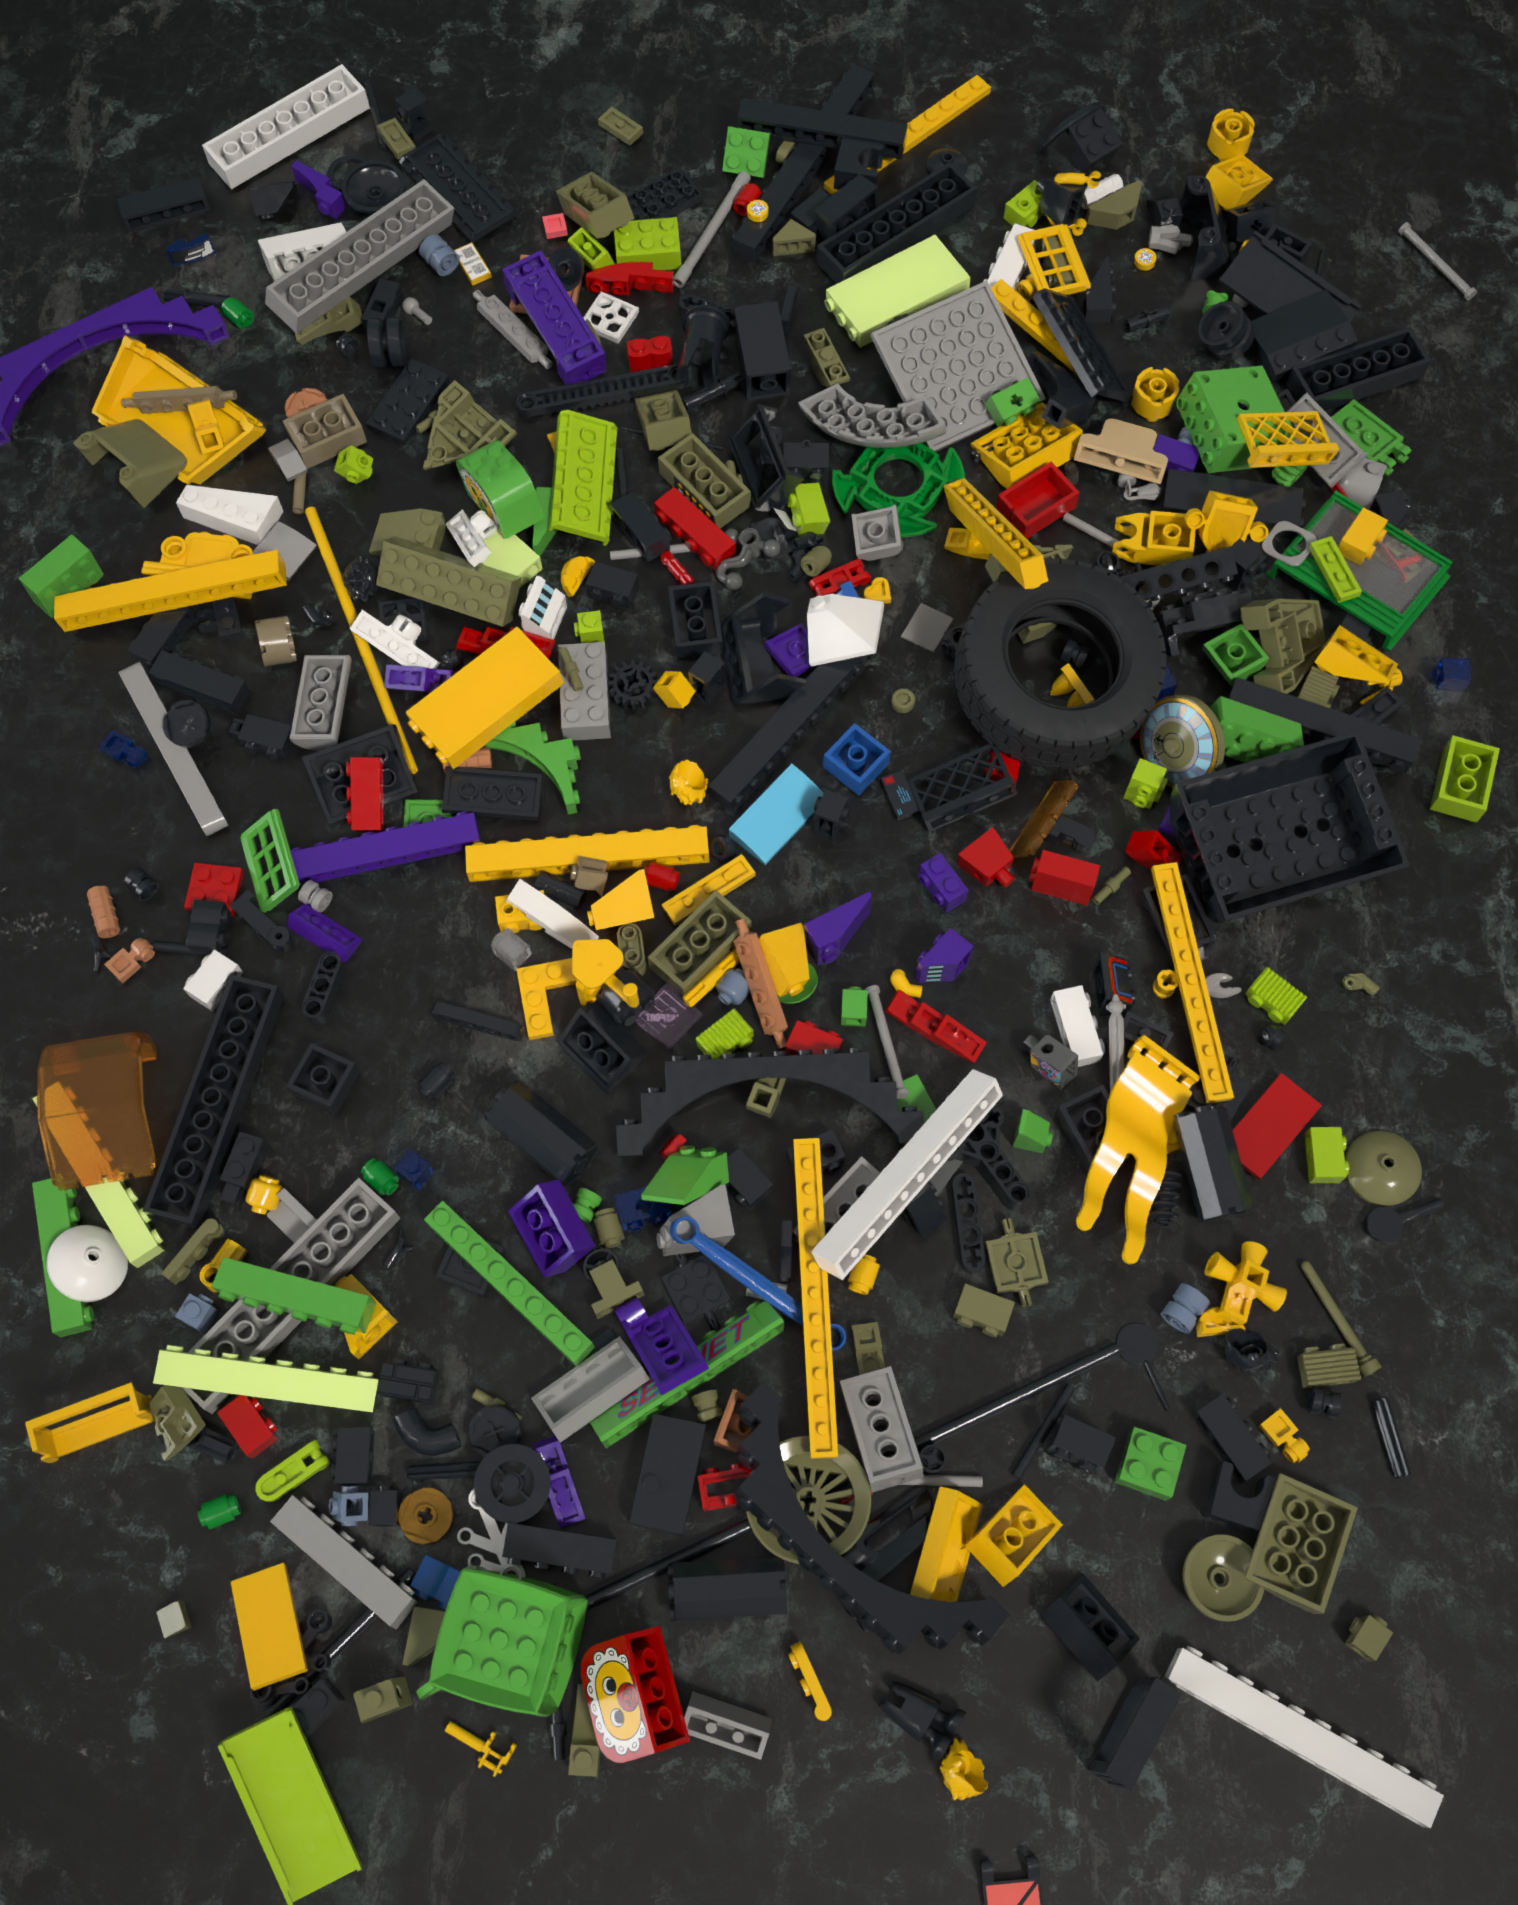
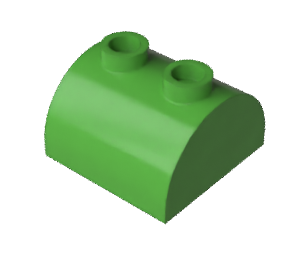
[1202,623,1269,687]

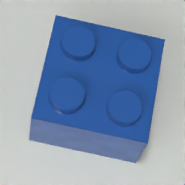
[823,723,891,796]

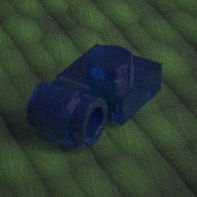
[99,730,148,769]

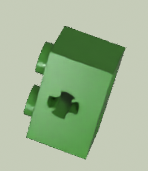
[985,377,1041,427]

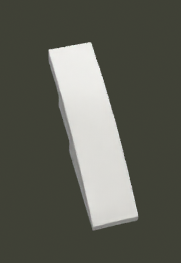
[506,879,599,949]

